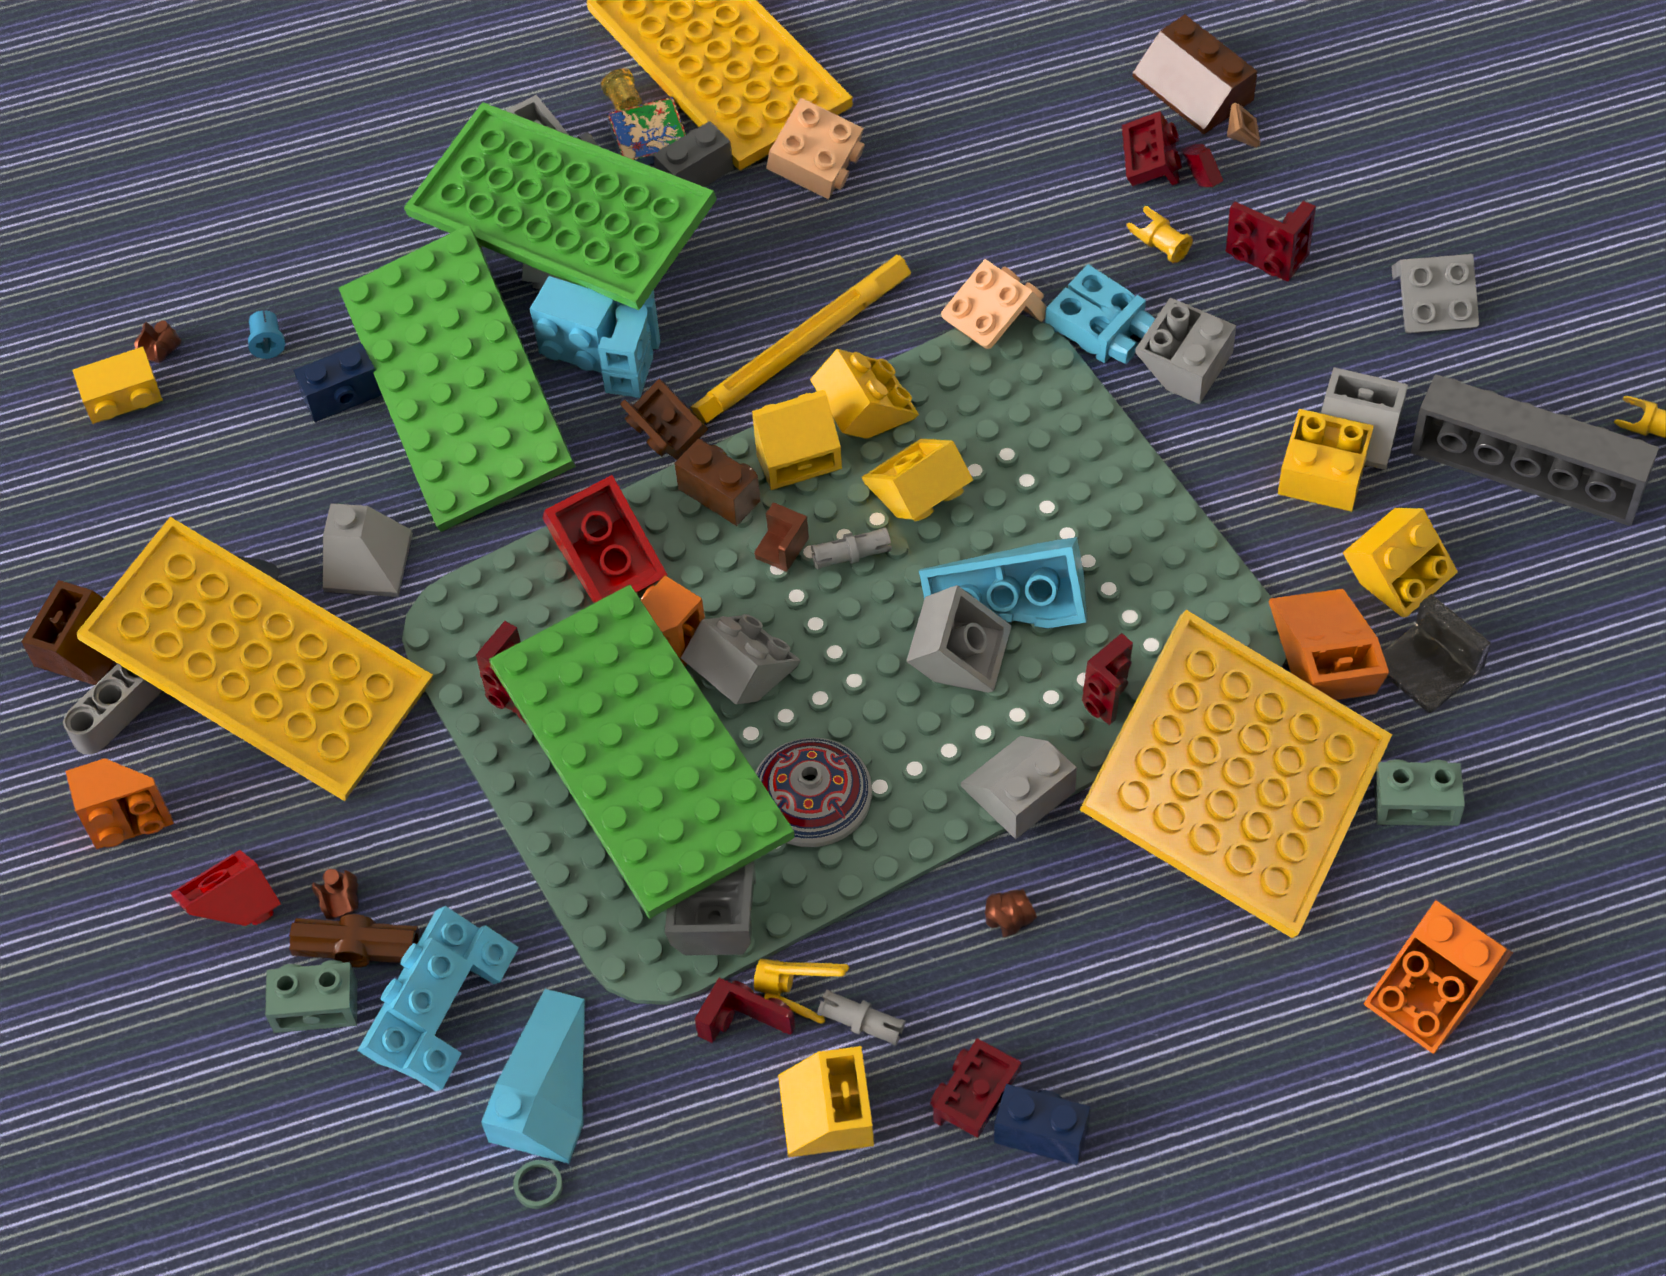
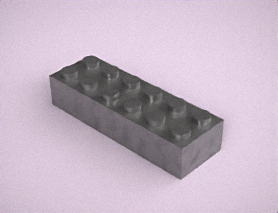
[1411,374,1659,526]

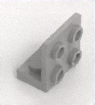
[1392,254,1479,333]

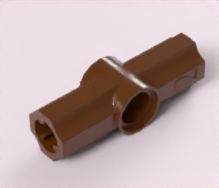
[289,914,420,968]

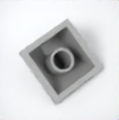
[323,504,413,597]

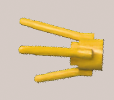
[754,958,849,1024]

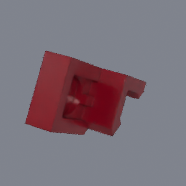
[1182,144,1224,187]

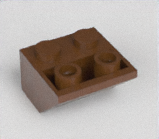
[21,580,116,685]

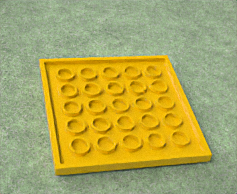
[1080,610,1392,939]

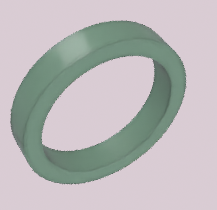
[513,1160,563,1209]

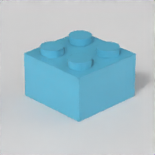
[530,276,617,373]

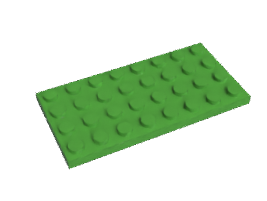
[404,102,717,310]
[339,224,576,532]
[489,585,795,919]

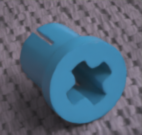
[248,310,285,359]

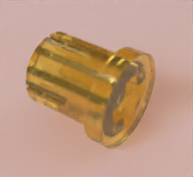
[600,68,642,111]

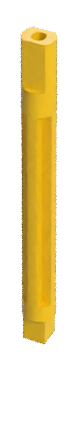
[690,255,911,423]

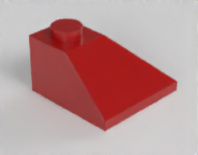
[170,850,281,926]

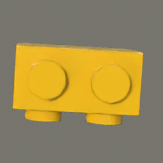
[72,347,163,424]

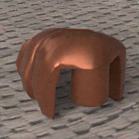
[134,320,182,363]
[312,869,359,920]
[985,888,1037,937]

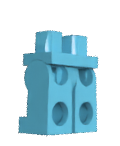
[1045,264,1156,364]
[598,290,660,398]

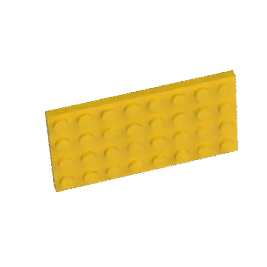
[586,0,853,171]
[77,517,433,801]

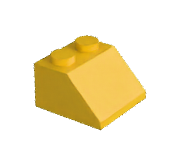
[861,439,973,521]

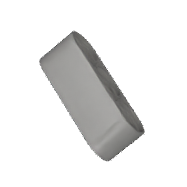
[63,664,162,755]

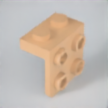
[941,259,1047,349]

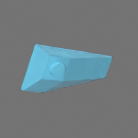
[919,537,1087,628]
[481,989,585,1164]

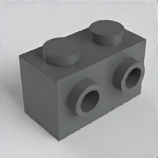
[653,121,733,187]

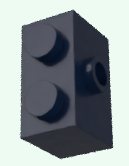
[293,343,382,422]
[994,1084,1090,1166]

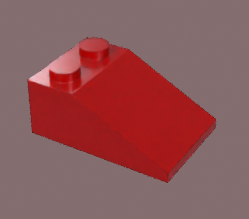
[542,475,668,603]

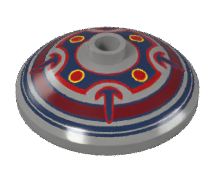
[755,738,872,847]

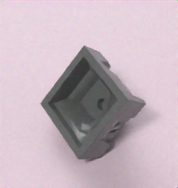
[665,861,756,955]

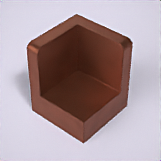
[754,502,809,572]

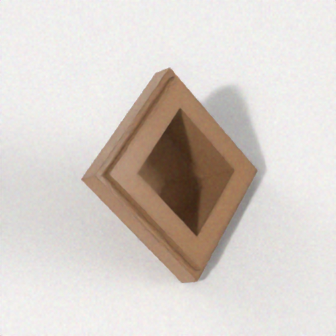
[1227,102,1261,148]

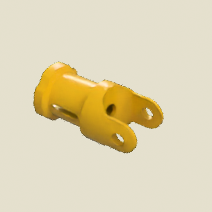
[1127,206,1193,263]
[1614,396,1666,438]

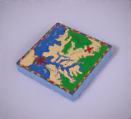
[607,96,687,165]

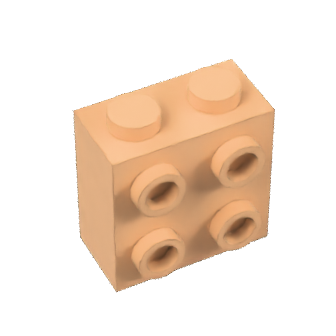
[766,98,865,199]

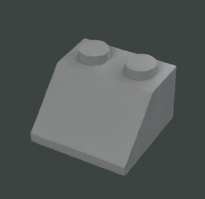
[906,585,1011,693]
[961,736,1077,839]

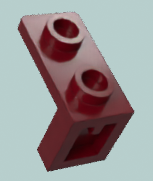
[695,978,795,1043]

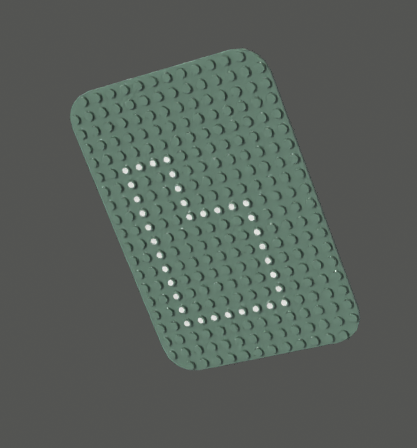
[402,315,1287,1005]

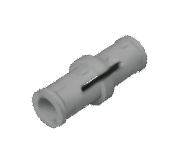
[811,527,892,569]
[817,990,906,1046]

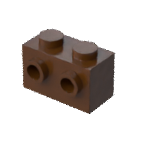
[675,438,761,526]

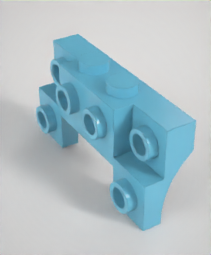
[358,906,519,1091]

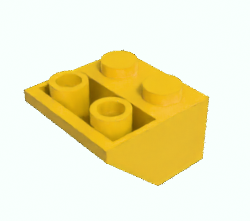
[810,349,919,439]
[752,390,842,490]
[1278,409,1374,512]
[1343,508,1458,617]
[778,1046,874,1158]

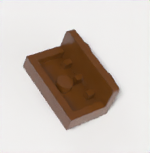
[620,379,709,460]

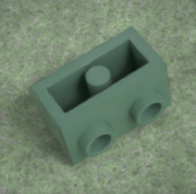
[1374,759,1465,826]
[265,960,358,1033]

